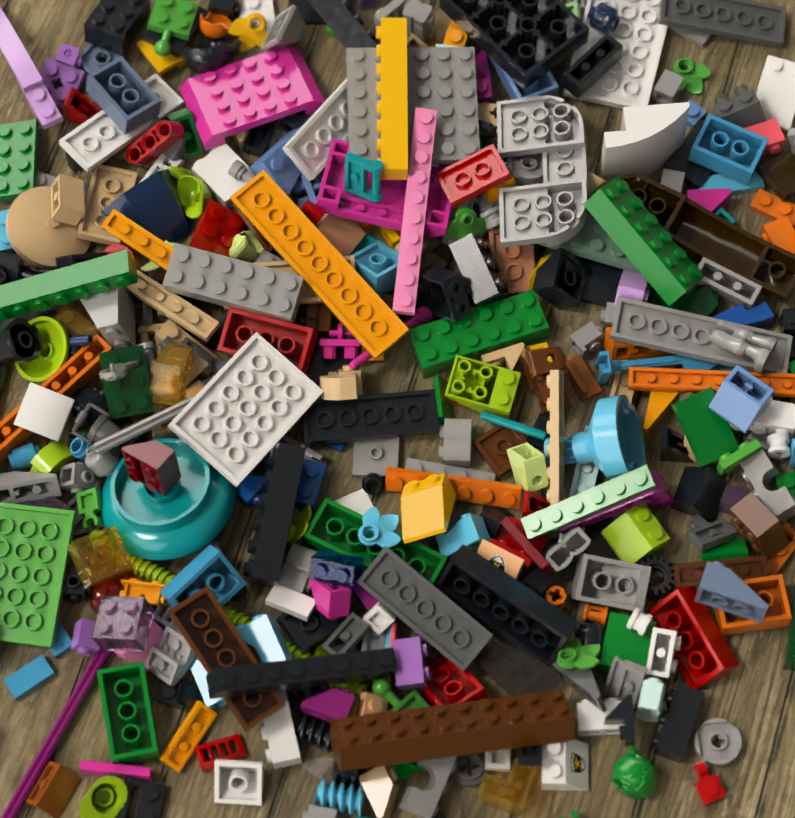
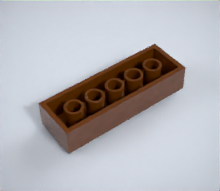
[167,586,286,732]

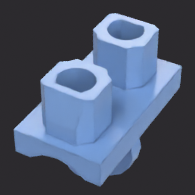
[293,172,321,207]

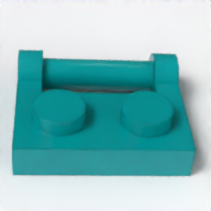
[344,152,383,203]

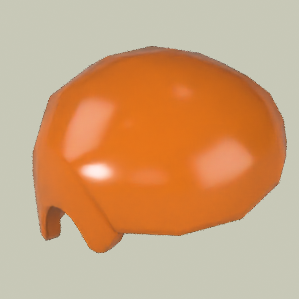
[200,12,232,39]

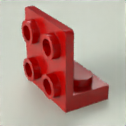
[490,516,549,575]

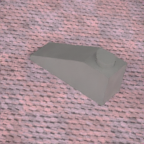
[0,471,62,504]

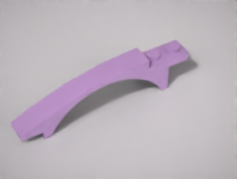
[0,7,63,130]

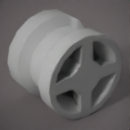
[480,205,500,230]

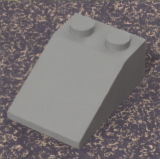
[570,553,652,613]

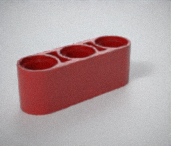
[126,120,184,165]

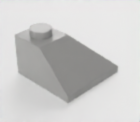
[260,4,305,53]

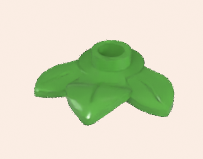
[673,58,711,95]
[445,207,486,240]
[557,638,601,669]

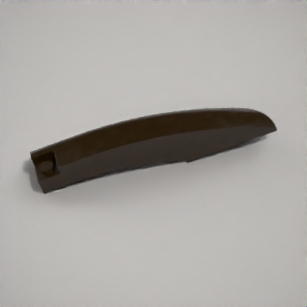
[589,174,795,303]

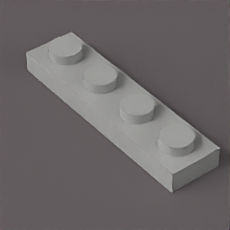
[405,458,496,481]

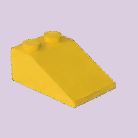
[401,473,457,544]

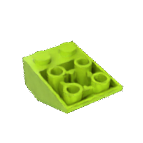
[444,355,521,418]

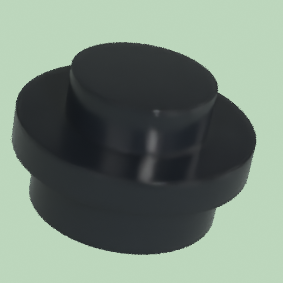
[362,473,384,495]

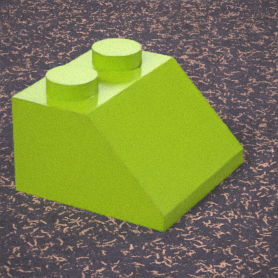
[601,503,670,564]

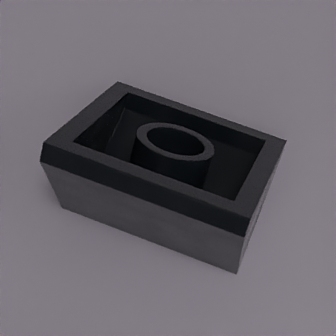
[670,466,728,523]

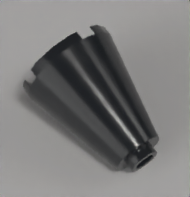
[0,318,43,364]

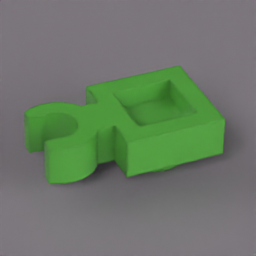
[76,487,102,531]

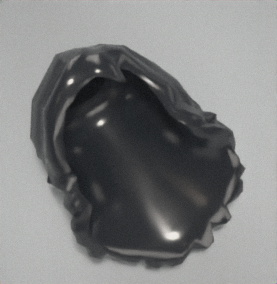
[183,38,242,75]

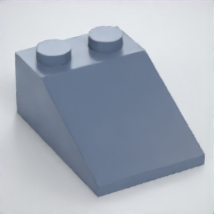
[695,561,768,624]

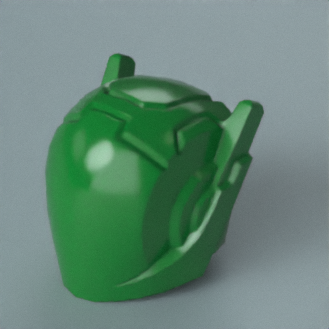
[610,745,658,799]

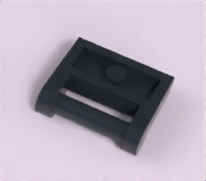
[116,777,167,818]

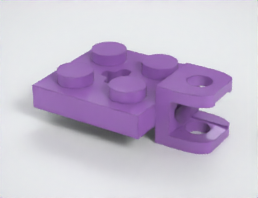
[40,44,86,110]

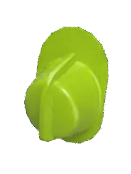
[79,776,128,818]

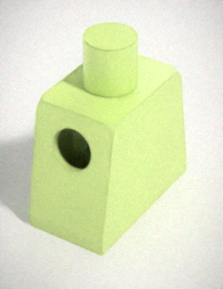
[507,442,549,497]

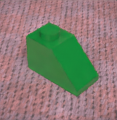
[167,107,204,159]

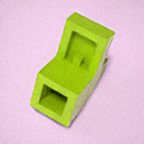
[29,440,74,474]

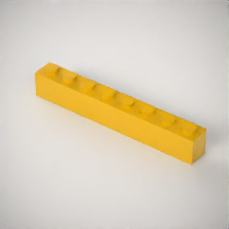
[376,17,408,180]

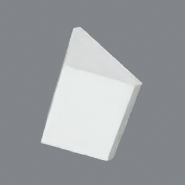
[214,759,265,805]

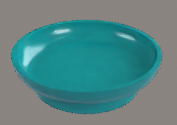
[101,437,236,560]

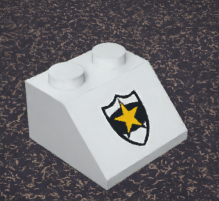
[541,740,589,791]

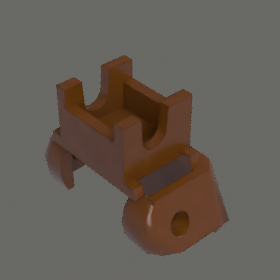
[521,346,575,414]

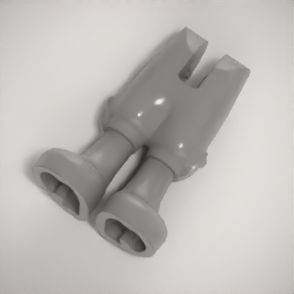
[709,321,778,374]

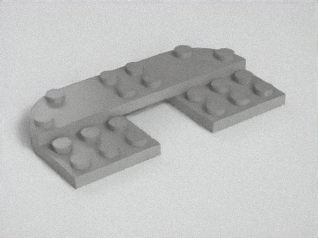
[497,96,589,248]

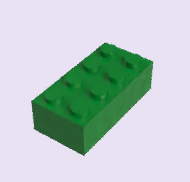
[97,661,161,765]

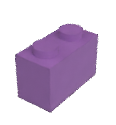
[392,637,431,691]

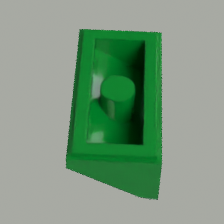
[433,375,454,425]

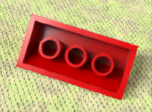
[647,586,739,690]

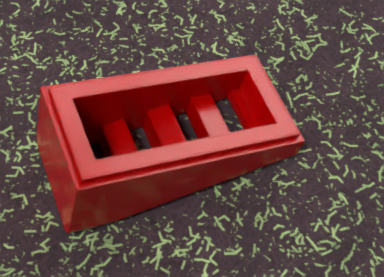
[194,733,247,773]

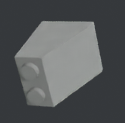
[80,287,136,350]

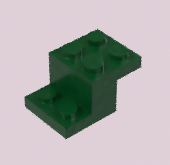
[99,345,155,420]

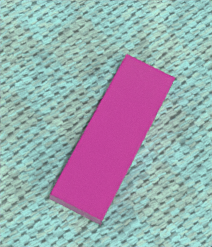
[79,760,153,782]

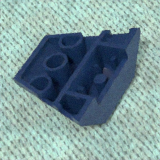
[100,169,191,243]

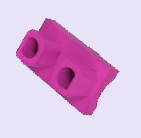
[319,323,361,359]

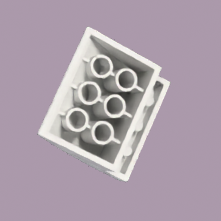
[599,102,690,181]

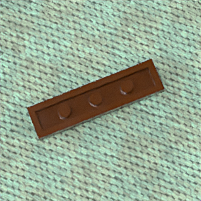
[673,555,768,588]

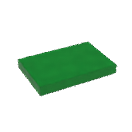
[671,387,738,467]

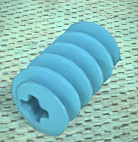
[314,778,366,817]

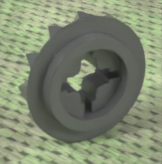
[452,753,488,787]

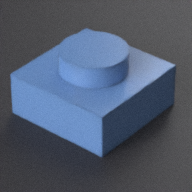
[687,99,707,129]

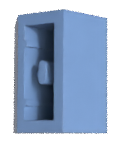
[708,365,774,434]

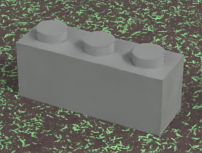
[696,257,763,310]

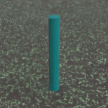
[480,411,547,441]

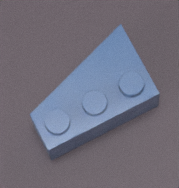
[249,127,301,196]

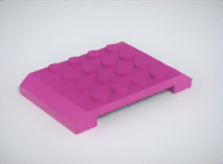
[179,45,325,151]
[316,138,451,238]

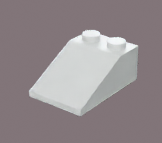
[756,55,795,132]

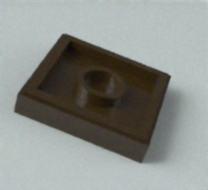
[755,149,795,201]

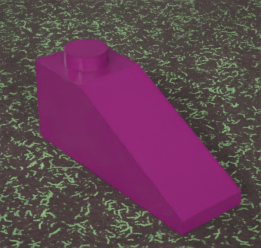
[475,52,492,104]

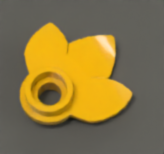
[228,12,268,52]

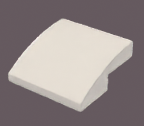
[14,382,75,442]

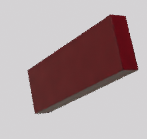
[501,516,555,575]

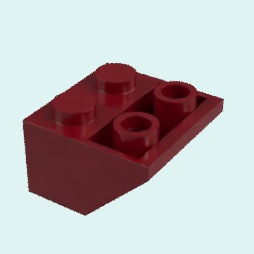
[121,440,181,496]

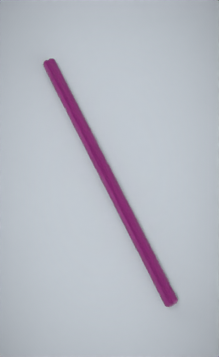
[0,601,141,818]

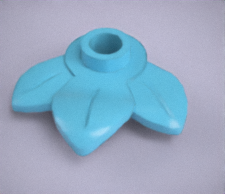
[358,506,401,548]

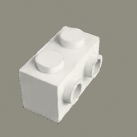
[646,627,682,678]

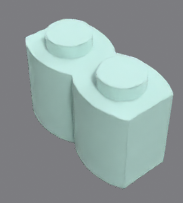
[635,678,666,723]

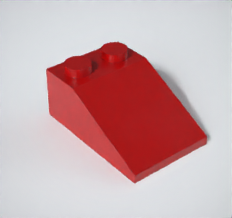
[420,653,489,706]

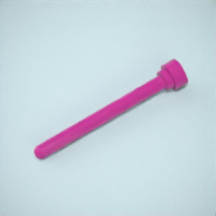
[349,306,433,369]

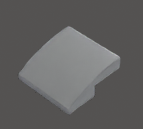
[145,625,195,686]

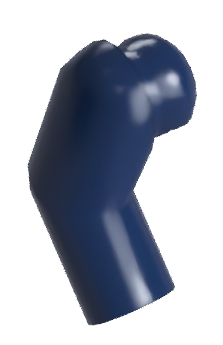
[68,334,93,356]

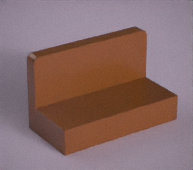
[564,355,602,404]
[25,761,80,818]

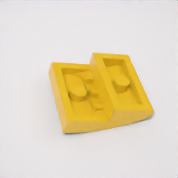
[136,39,188,76]

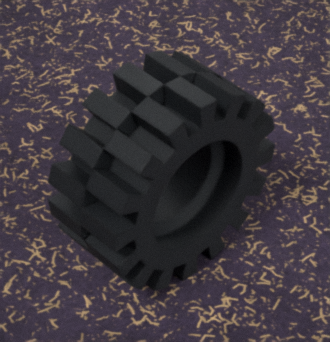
[639,555,675,600]

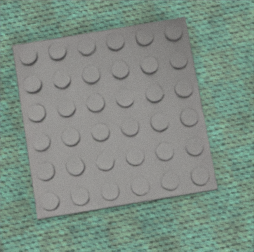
[346,47,480,164]

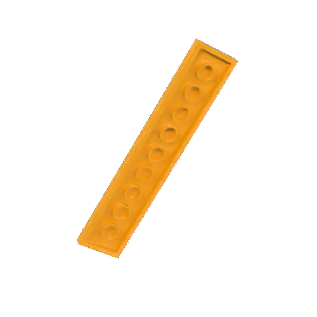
[230,169,409,360]

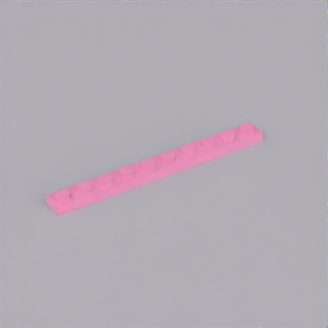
[392,107,437,316]

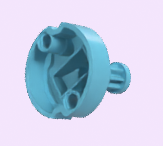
[544,394,646,479]

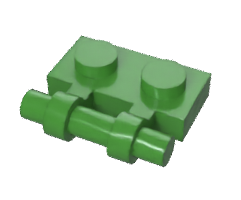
[714,439,762,476]

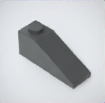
[552,660,607,713]

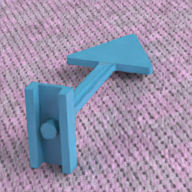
[594,351,717,385]

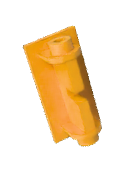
[119,578,166,606]

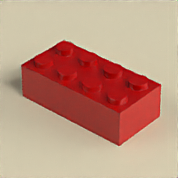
[217,307,318,376]

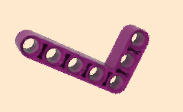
[559,470,674,534]

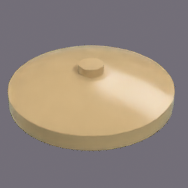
[5,186,91,270]

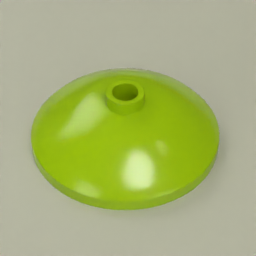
[14,316,69,382]

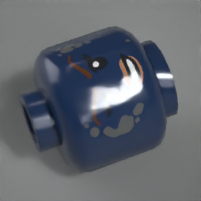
[587,3,620,34]

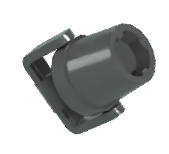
[72,403,122,450]

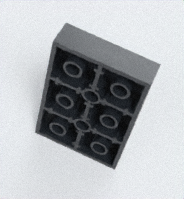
[439,0,589,90]

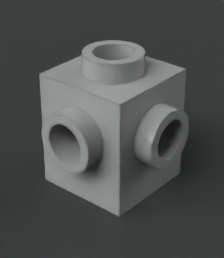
[59,462,95,496]

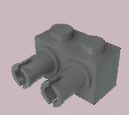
[714,84,766,128]

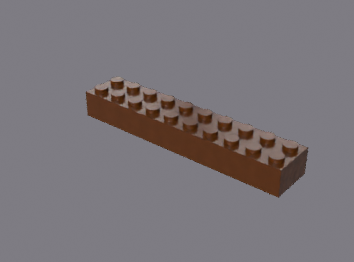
[330,690,575,772]

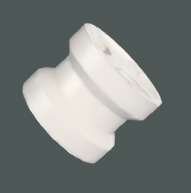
[767,433,791,459]
[626,607,653,637]

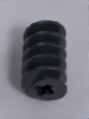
[296,714,333,753]

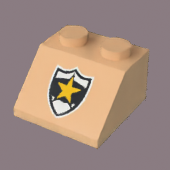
[477,539,524,581]

